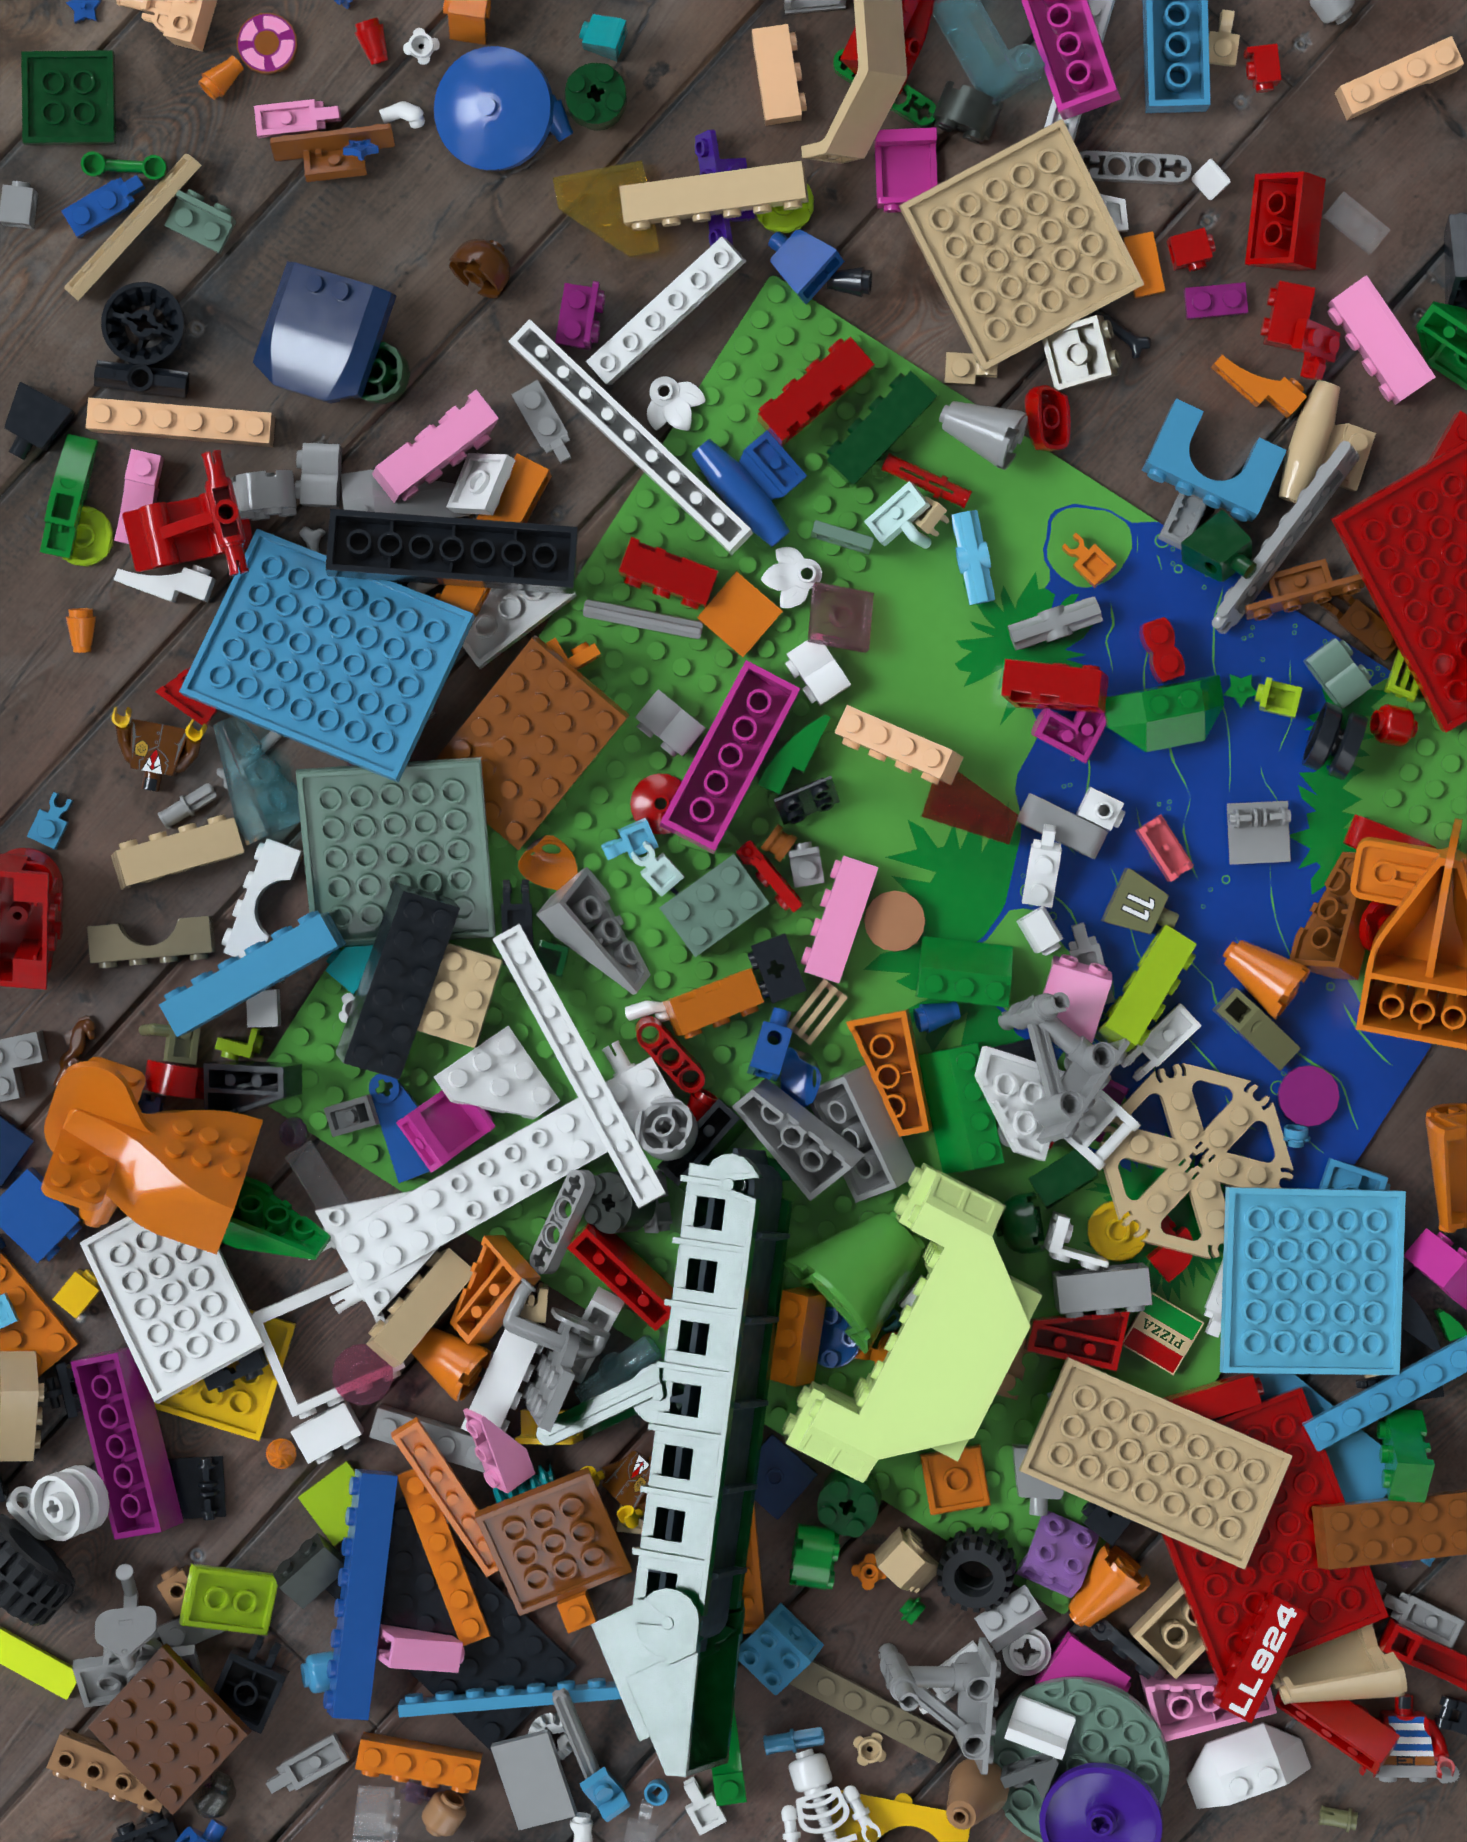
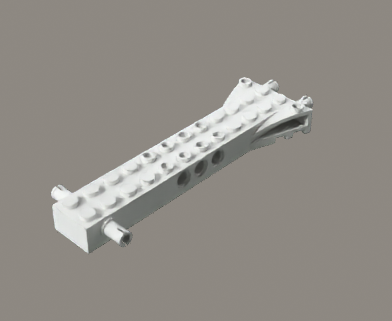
[308,1040,675,1318]

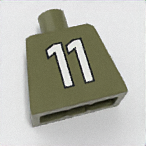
[1101,868,1179,934]

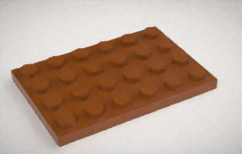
[435,635,630,850]

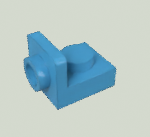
[579,1767,631,1822]

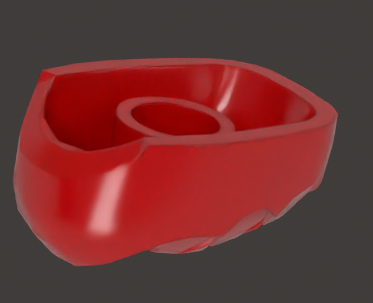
[1025,385,1071,451]

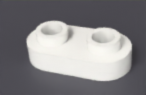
[6,1486,51,1540]

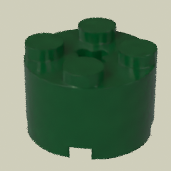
[565,63,627,131]
[817,1470,882,1537]

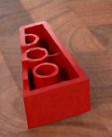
[758,337,875,447]

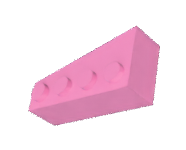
[372,389,499,503]
[1139,1674,1277,1742]

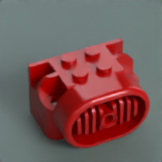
[0,848,63,990]

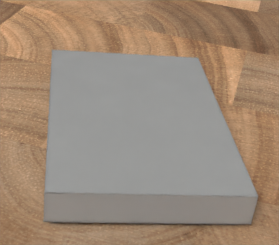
[491,1729,577,1830]

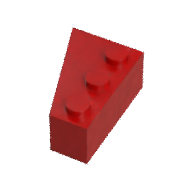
[1001,659,1109,713]

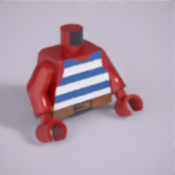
[1359,1694,1455,1778]

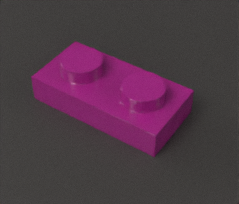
[1184,282,1248,320]

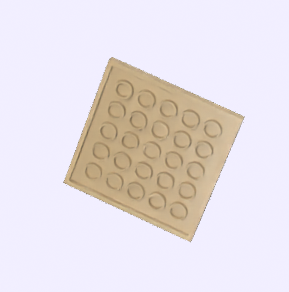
[899,119,1144,371]

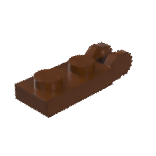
[1320,594,1397,661]

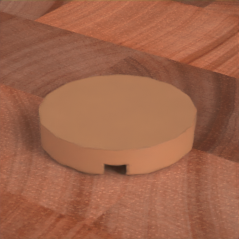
[864,891,925,952]

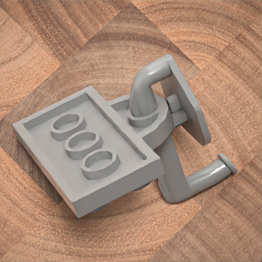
[503,1278,610,1432]
[73,1564,205,1708]

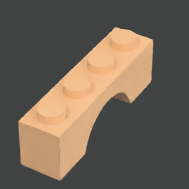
[1335,36,1464,121]

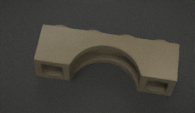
[87,916,216,968]

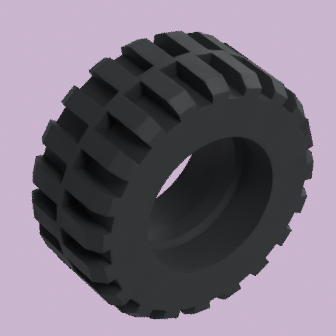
[0,1514,75,1626]

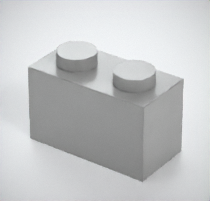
[974,1585,1048,1653]

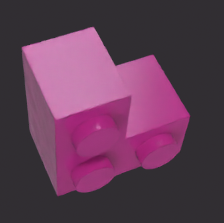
[1404,1228,1467,1311]

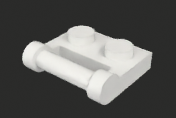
[1064,1090,1141,1171]

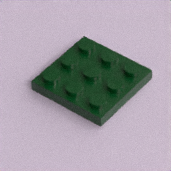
[21,50,116,145]

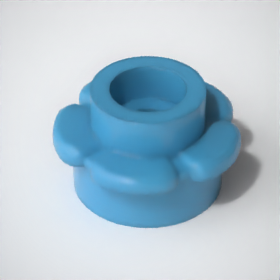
[1283,1124,1311,1148]

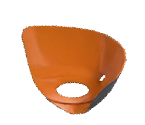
[518,835,578,890]

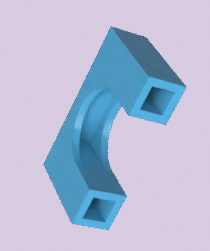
[1142,398,1287,522]

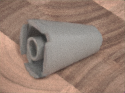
[939,401,1028,470]

